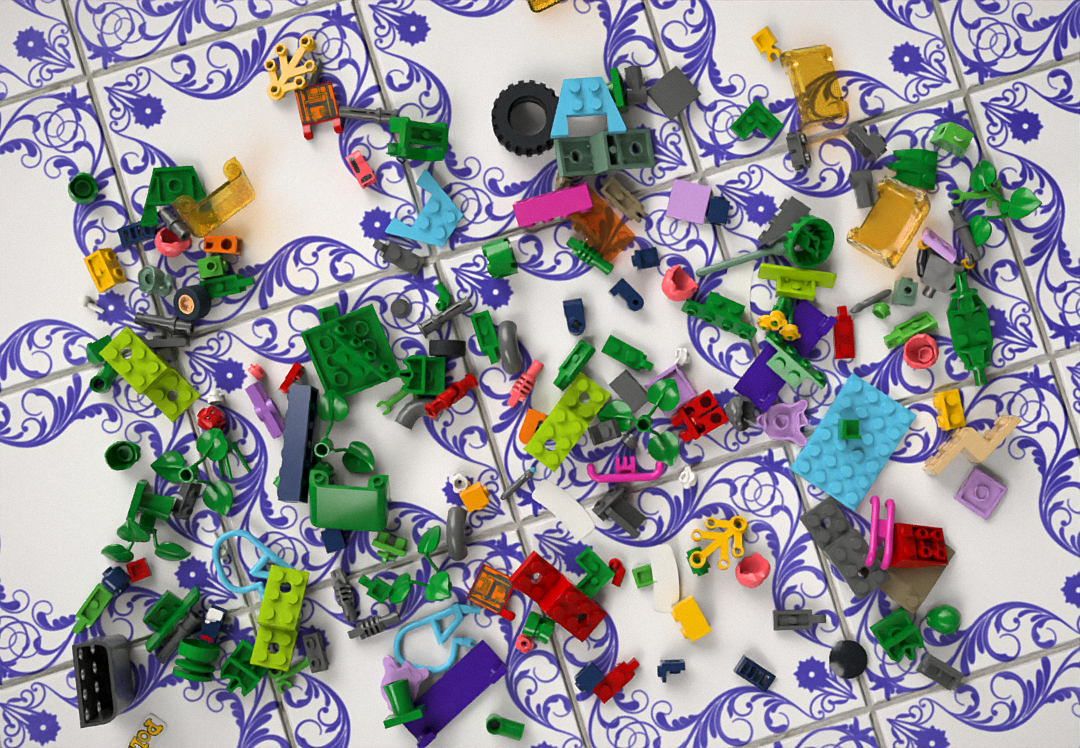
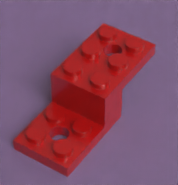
[508,551,608,643]

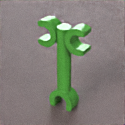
[950,180,1003,208]
[376,378,419,415]
[268,655,310,694]

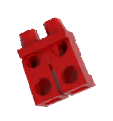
[669,389,729,443]

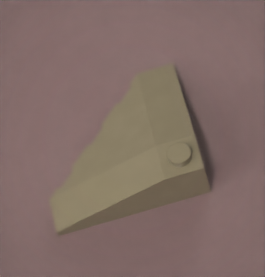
[858,544,955,614]

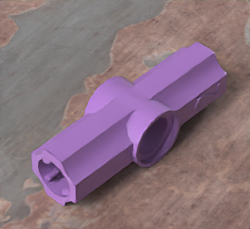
[245,381,286,439]

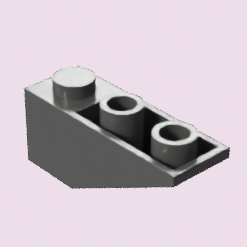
[757,196,811,247]

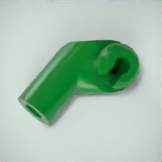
[435,282,451,311]

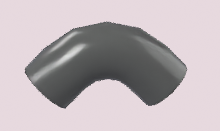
[498,320,523,374]
[395,397,444,430]
[446,506,468,561]

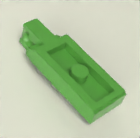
[883,311,938,349]
[72,583,115,635]

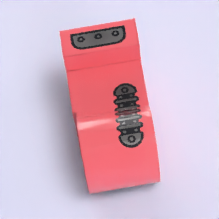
[345,150,378,189]

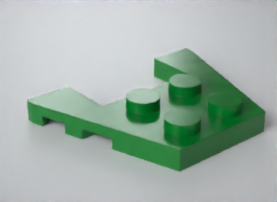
[140,165,217,227]

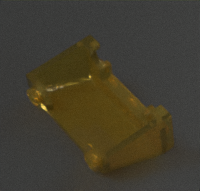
[779,44,849,131]
[171,156,255,238]
[846,175,931,269]

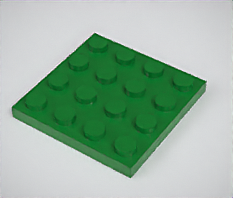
[300,304,400,398]

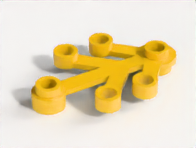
[264,35,317,101]
[689,516,748,570]

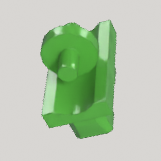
[371,530,408,564]

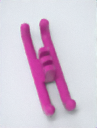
[586,456,664,483]
[865,495,895,570]

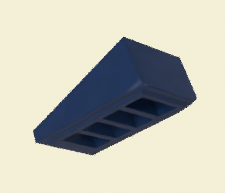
[117,221,158,248]
[733,654,776,692]

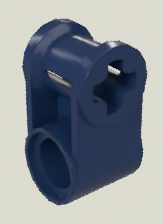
[562,298,585,336]

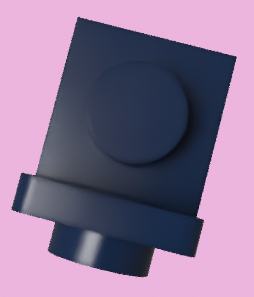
[631,247,660,271]
[657,659,685,683]

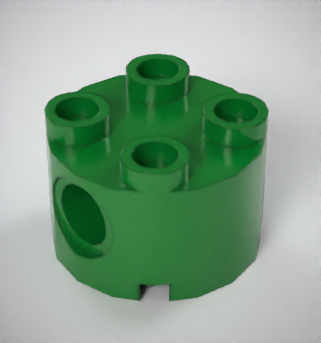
[481,237,519,279]

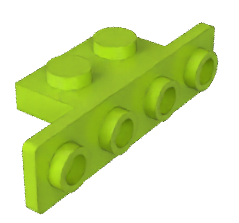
[757,263,837,301]

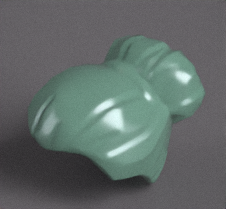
[138,265,174,297]

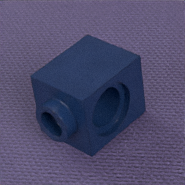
[705,196,730,226]
[321,528,348,554]
[574,660,605,693]

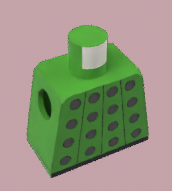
[929,122,974,159]

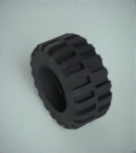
[491,80,559,157]

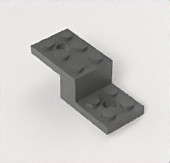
[798,496,891,600]

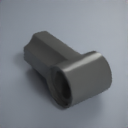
[624,65,647,106]
[849,169,875,209]

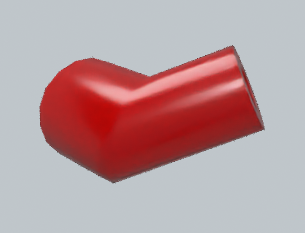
[608,558,626,587]

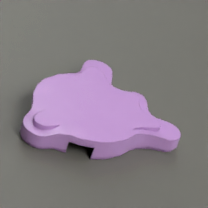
[756,399,809,447]
[380,655,430,712]

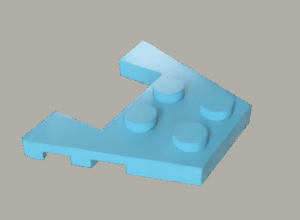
[550,77,627,138]
[385,169,464,248]

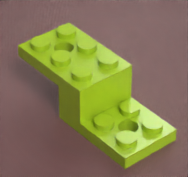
[99,326,201,422]
[523,372,611,473]
[250,565,310,672]

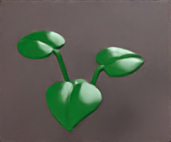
[968,160,1042,247]
[597,378,680,466]
[311,389,375,473]
[150,428,233,516]
[101,514,191,563]
[389,525,452,604]

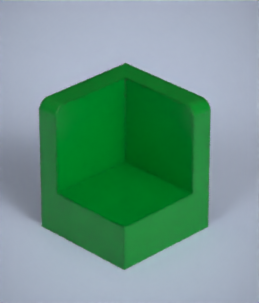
[838,419,861,439]

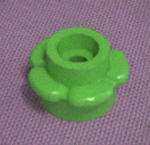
[872,302,891,320]

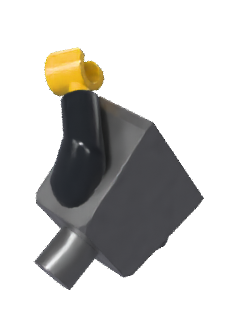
[916,240,975,299]

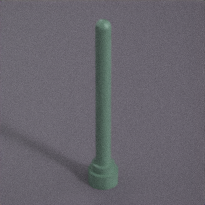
[696,239,785,277]

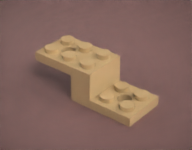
[922,415,1022,475]

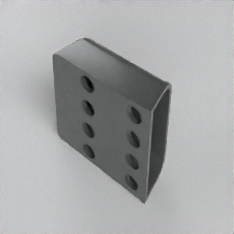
[72,634,134,728]

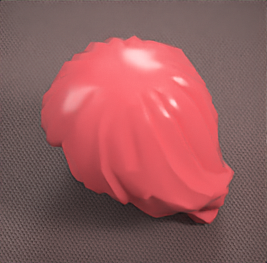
[154,227,192,258]
[661,265,698,302]
[903,333,939,369]
[735,552,771,588]

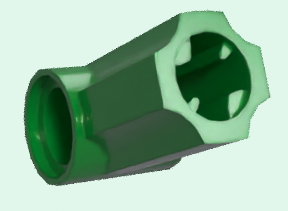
[89,361,119,394]
[486,714,525,741]

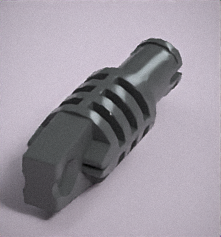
[330,568,358,623]
[347,611,401,640]

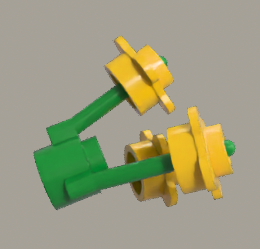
[757,296,801,341]

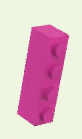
[512,181,594,228]

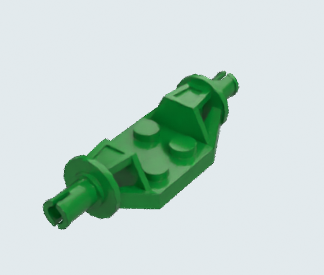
[946,272,993,386]

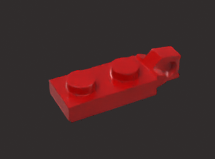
[832,306,855,359]
[592,658,640,704]

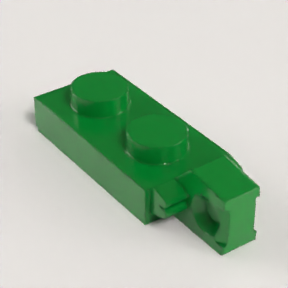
[199,274,256,299]
[470,310,500,365]
[601,335,654,372]
[553,340,596,391]

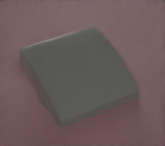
[646,66,701,121]

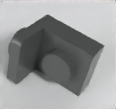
[588,418,622,446]

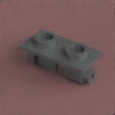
[786,129,811,171]
[172,481,202,520]
[592,482,630,522]
[302,631,329,673]

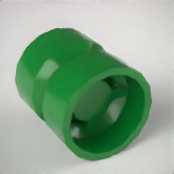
[522,611,556,644]

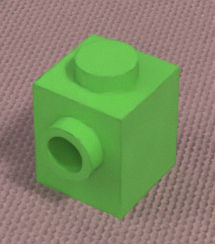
[197,255,229,280]

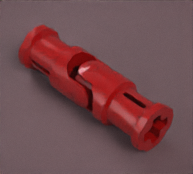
[424,373,478,419]

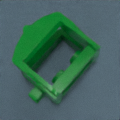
[386,116,449,162]

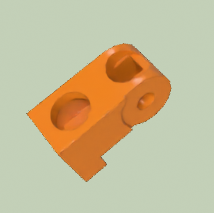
[203,236,242,256]
[519,408,547,444]

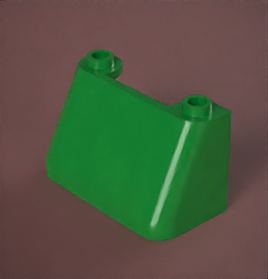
[309,470,391,532]

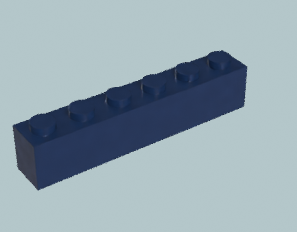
[277,385,319,504]

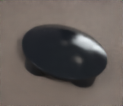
[829,640,868,679]

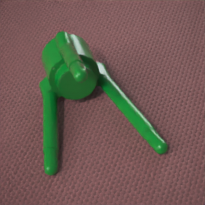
[218,437,251,481]

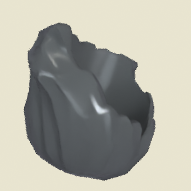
[724,395,756,432]

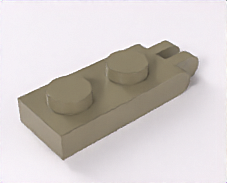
[599,177,647,223]

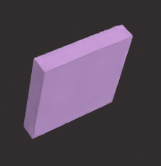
[665,179,711,225]
[921,227,957,264]
[644,364,698,417]
[953,467,1008,520]

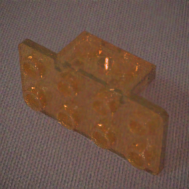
[566,186,635,262]

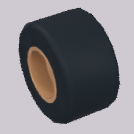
[173,285,211,321]

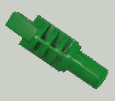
[566,237,614,276]

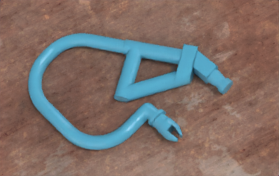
[212,529,295,601]
[393,602,481,674]

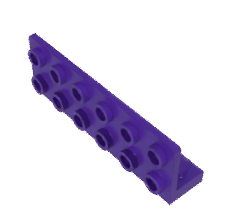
[733,299,837,412]
[403,640,509,748]

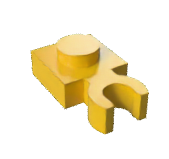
[751,26,783,63]

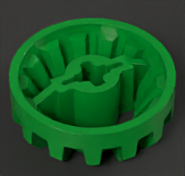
[783,215,834,269]

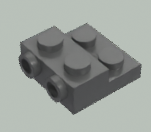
[843,122,887,162]

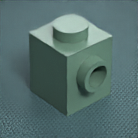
[891,277,918,307]

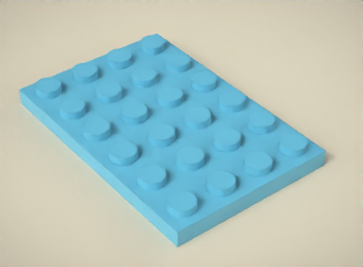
[789,373,917,511]

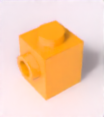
[459,481,490,513]

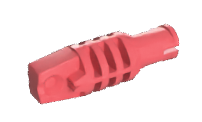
[507,359,544,408]

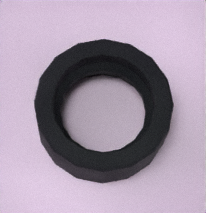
[429,339,466,357]

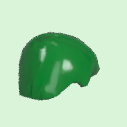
[68,172,98,205]
[104,441,141,471]
[925,605,962,635]

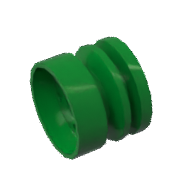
[173,638,221,682]

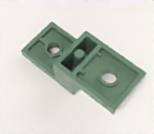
[554,129,655,178]

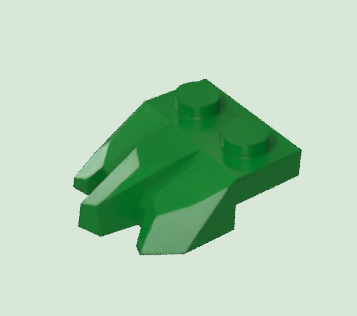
[887,149,938,191]
[395,355,445,396]
[869,607,925,663]
[220,638,269,697]

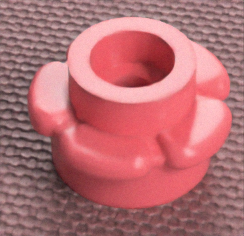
[248,364,265,380]
[515,634,534,653]

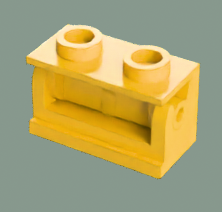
[670,595,712,642]

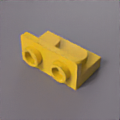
[83,248,127,293]
[932,389,966,431]

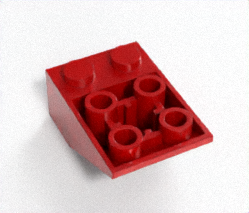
[884,523,949,568]

